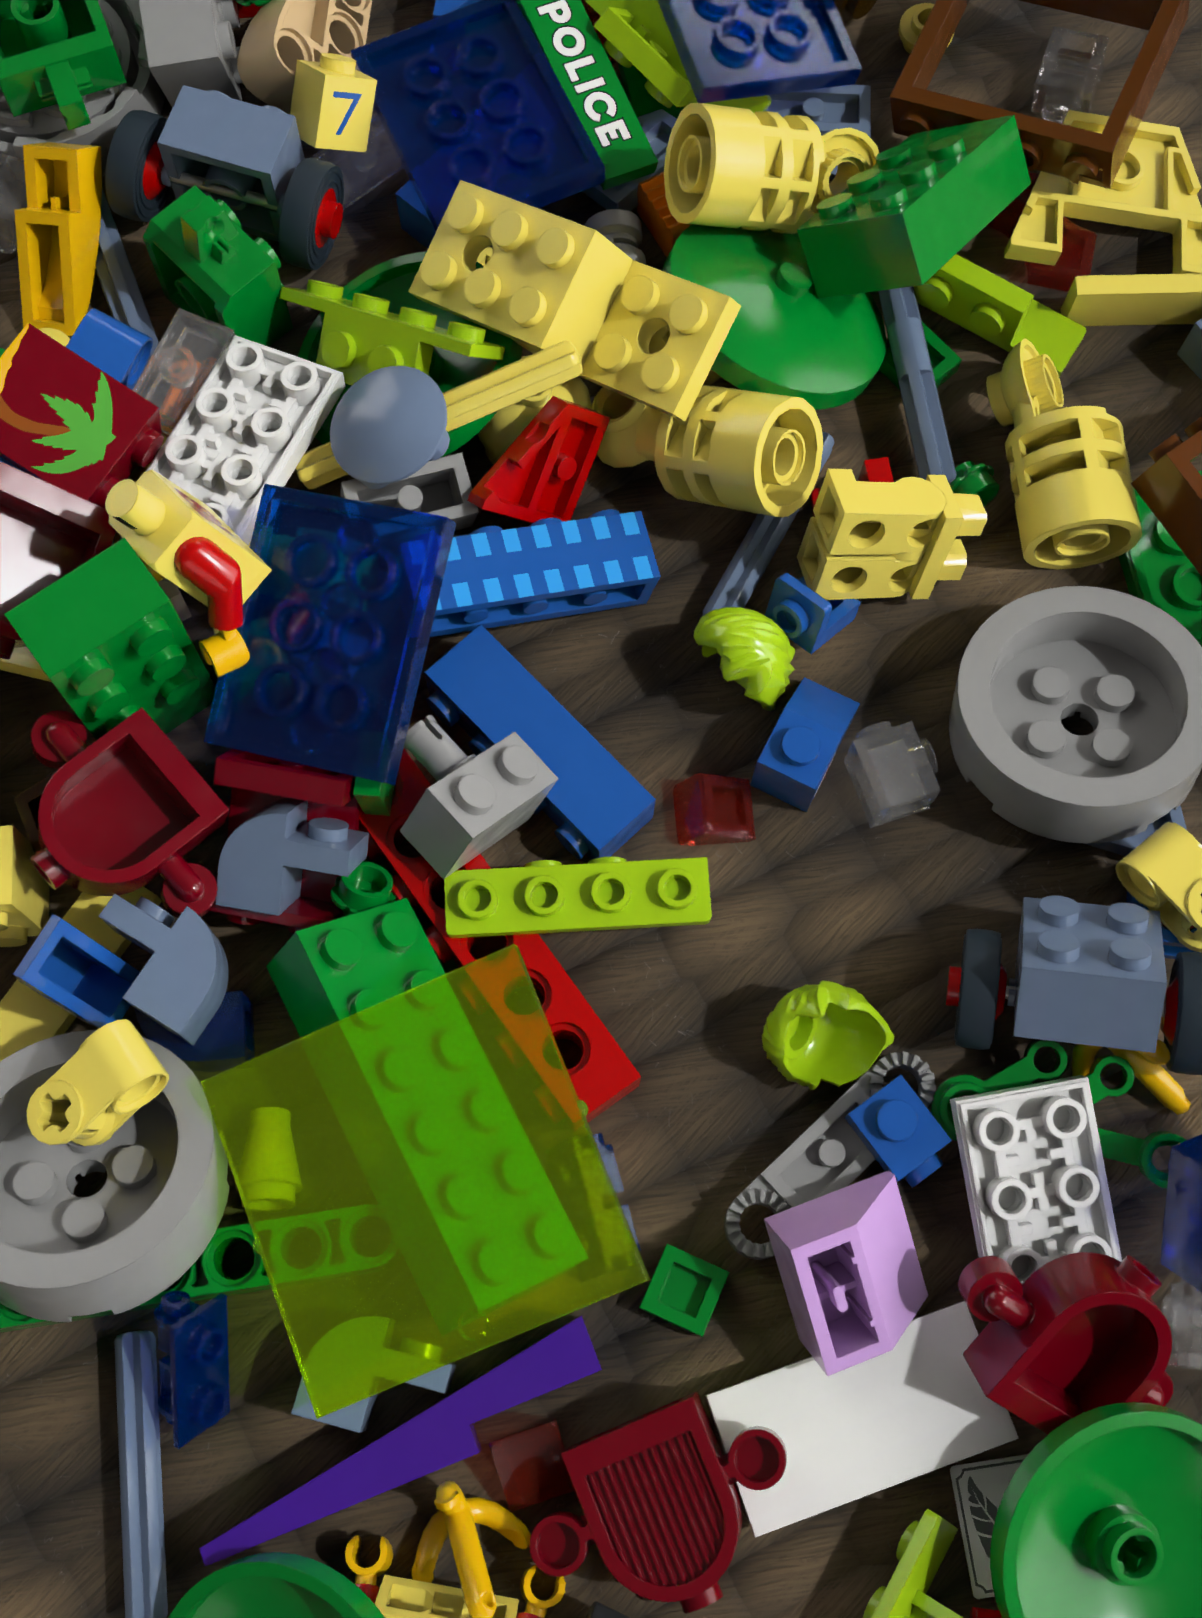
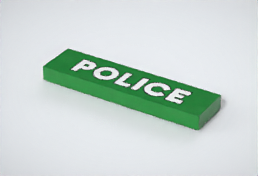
[513,0,658,191]

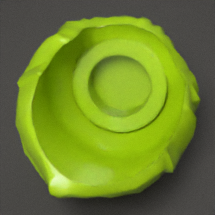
[693,607,795,711]
[762,981,894,1090]

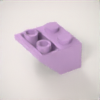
[764,1170,928,1376]

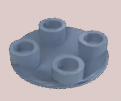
[330,366,450,489]

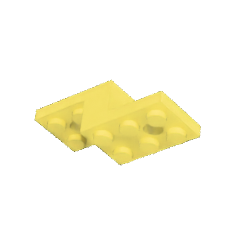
[408,180,741,422]

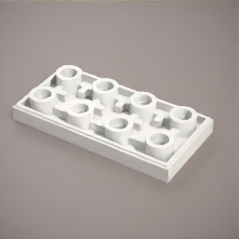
[118,335,346,545]
[950,1075,1122,1284]
[705,1301,1019,1537]

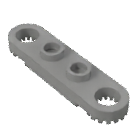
[724,1051,936,1260]

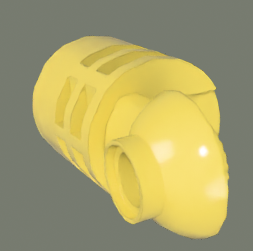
[664,103,879,234]
[986,338,1142,570]
[592,385,823,517]

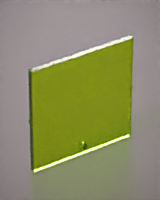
[201,944,650,1419]

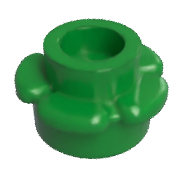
[949,461,1000,507]
[331,861,396,916]

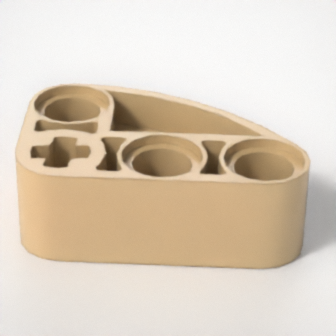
[237,0,372,114]

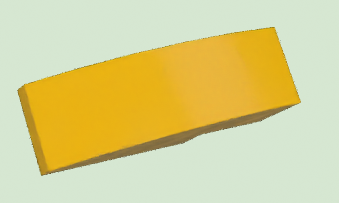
[14,142,102,336]

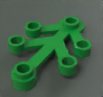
[931,1039,1198,1189]

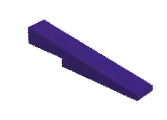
[199,1315,602,1566]

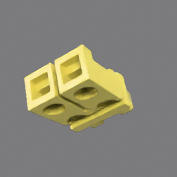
[797,468,987,600]

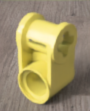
[1115,822,1202,953]
[26,1019,169,1146]

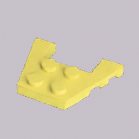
[1004,110,1202,274]

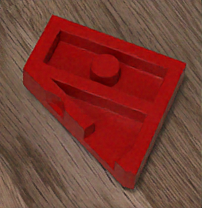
[467,396,611,523]

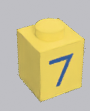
[290,53,377,152]

